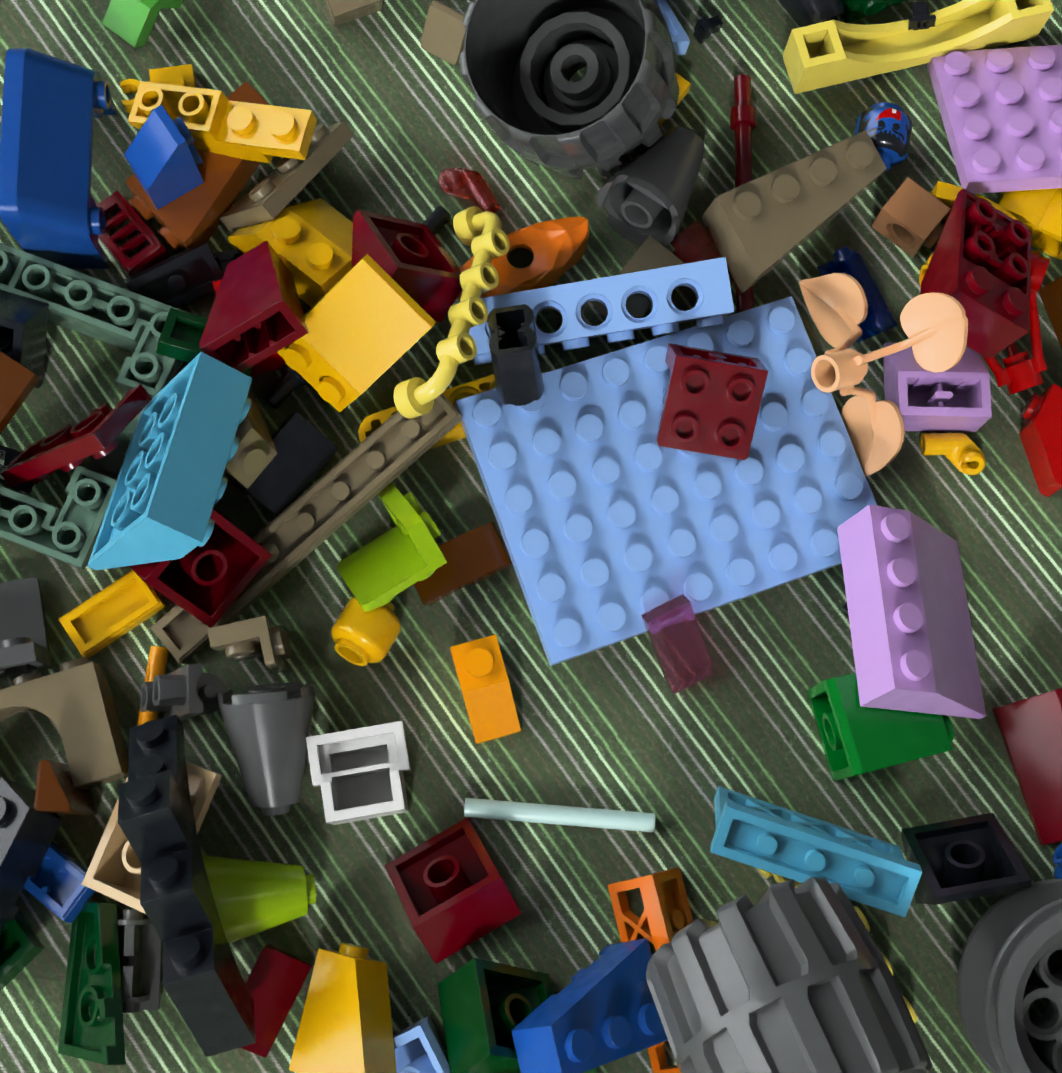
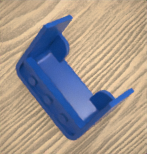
[0,48,116,269]

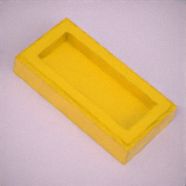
[58,570,166,659]

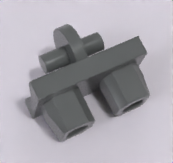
[140,664,225,721]

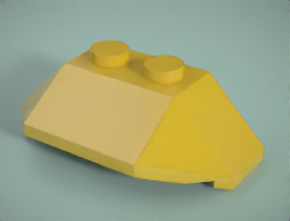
[228,198,353,307]

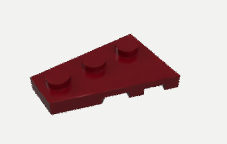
[0,384,152,488]

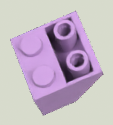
[883,342,992,432]

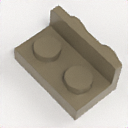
[207,616,292,673]

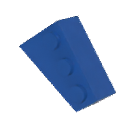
[511,938,668,1073]

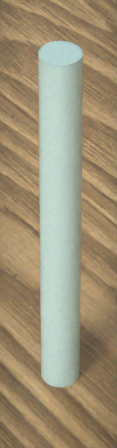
[464,798,655,832]

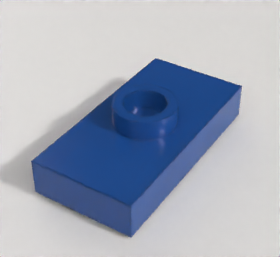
[23,841,95,923]

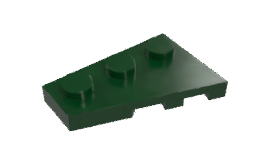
[58,901,126,1065]

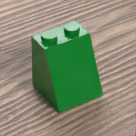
[806,673,954,782]

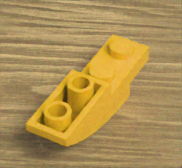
[128,81,317,164]

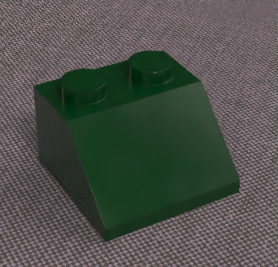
[437,958,553,1073]

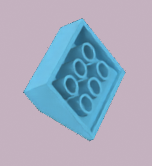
[87,352,252,570]

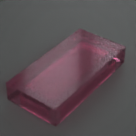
[641,594,715,694]

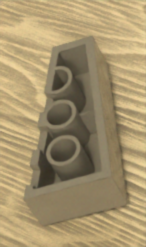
[701,130,887,294]

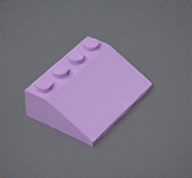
[837,504,986,719]

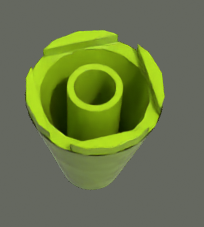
[202,855,316,944]

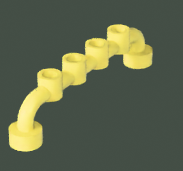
[393,206,510,419]

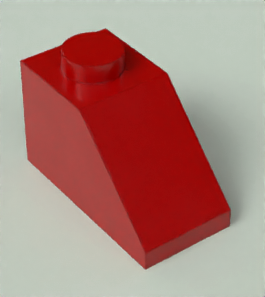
[1019,383,1062,497]

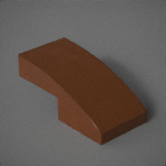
[414,522,512,605]

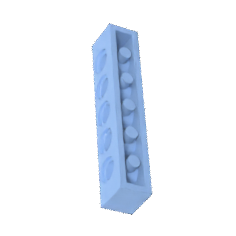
[453,257,734,366]

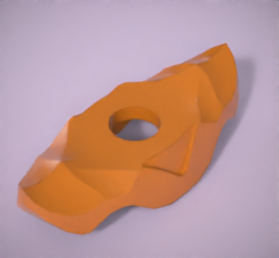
[457,216,590,299]

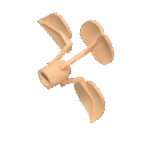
[799,273,968,477]

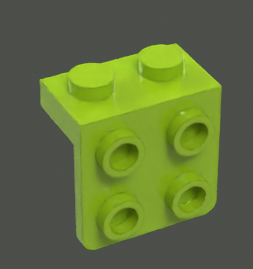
[336,482,447,611]

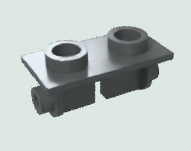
[117,909,162,1013]

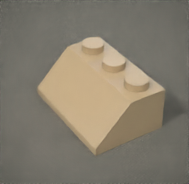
[81,761,222,914]

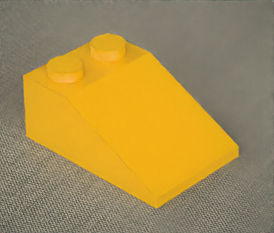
[277,254,436,413]

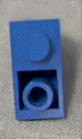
[124,105,204,210]

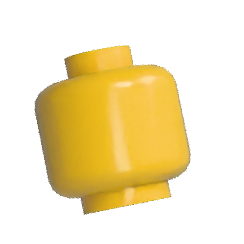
[331,597,401,666]

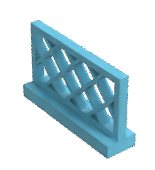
[710,786,922,918]

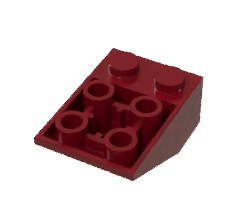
[920,188,1032,359]

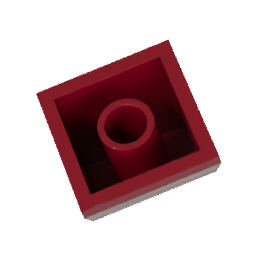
[129,507,272,628]

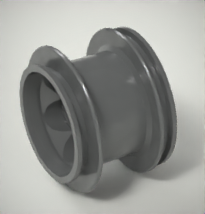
[957,879,1062,1073]

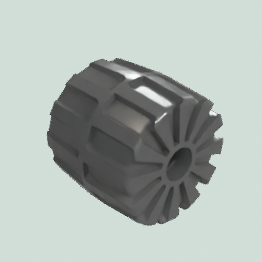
[459,0,680,180]
[646,877,932,1073]

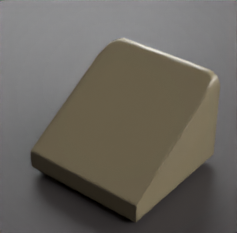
[421,0,465,65]

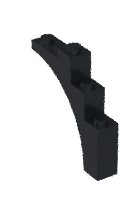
[118,714,256,1057]

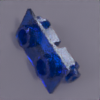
[817,246,897,344]

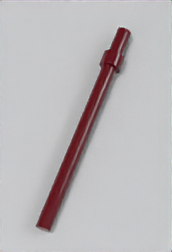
[730,75,756,313]

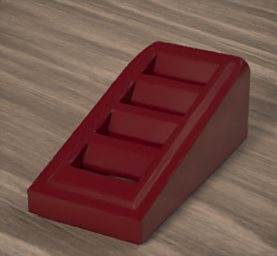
[96,191,170,277]

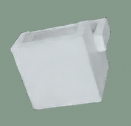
[306,721,411,825]

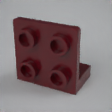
[656,343,768,460]

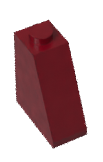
[199,240,309,372]

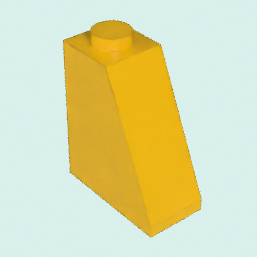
[289,942,397,1073]

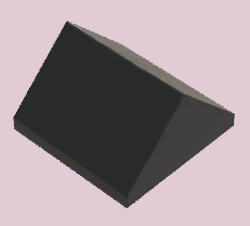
[901,813,1032,905]

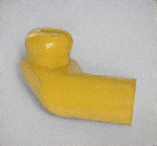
[919,433,986,476]

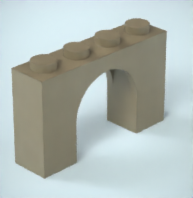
[0,658,129,790]

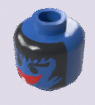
[854,102,913,172]

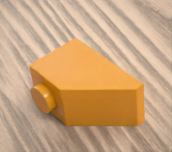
[450,634,521,744]

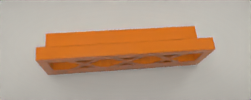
[607,867,693,1073]

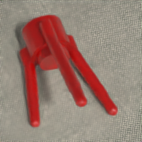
[982,290,1048,395]

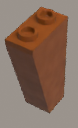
[125,81,270,252]

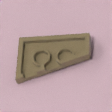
[218,121,354,232]

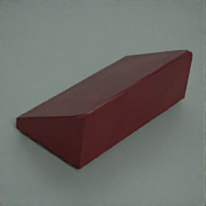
[240,944,312,1058]

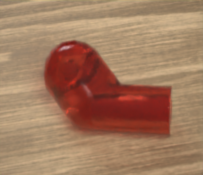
[438,167,500,213]

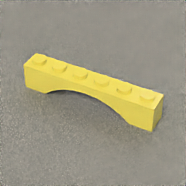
[782,0,1054,94]

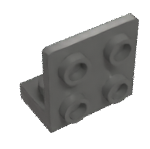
[0,577,52,678]

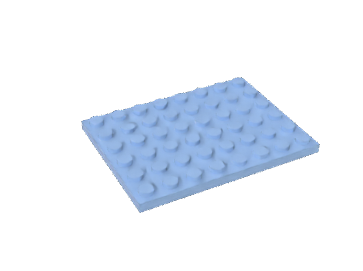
[455,296,877,666]

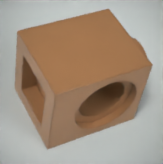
[871,177,951,258]

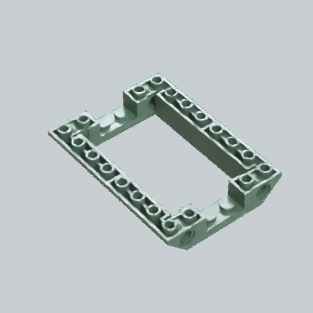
[0,243,191,569]

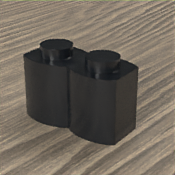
[487,304,544,406]

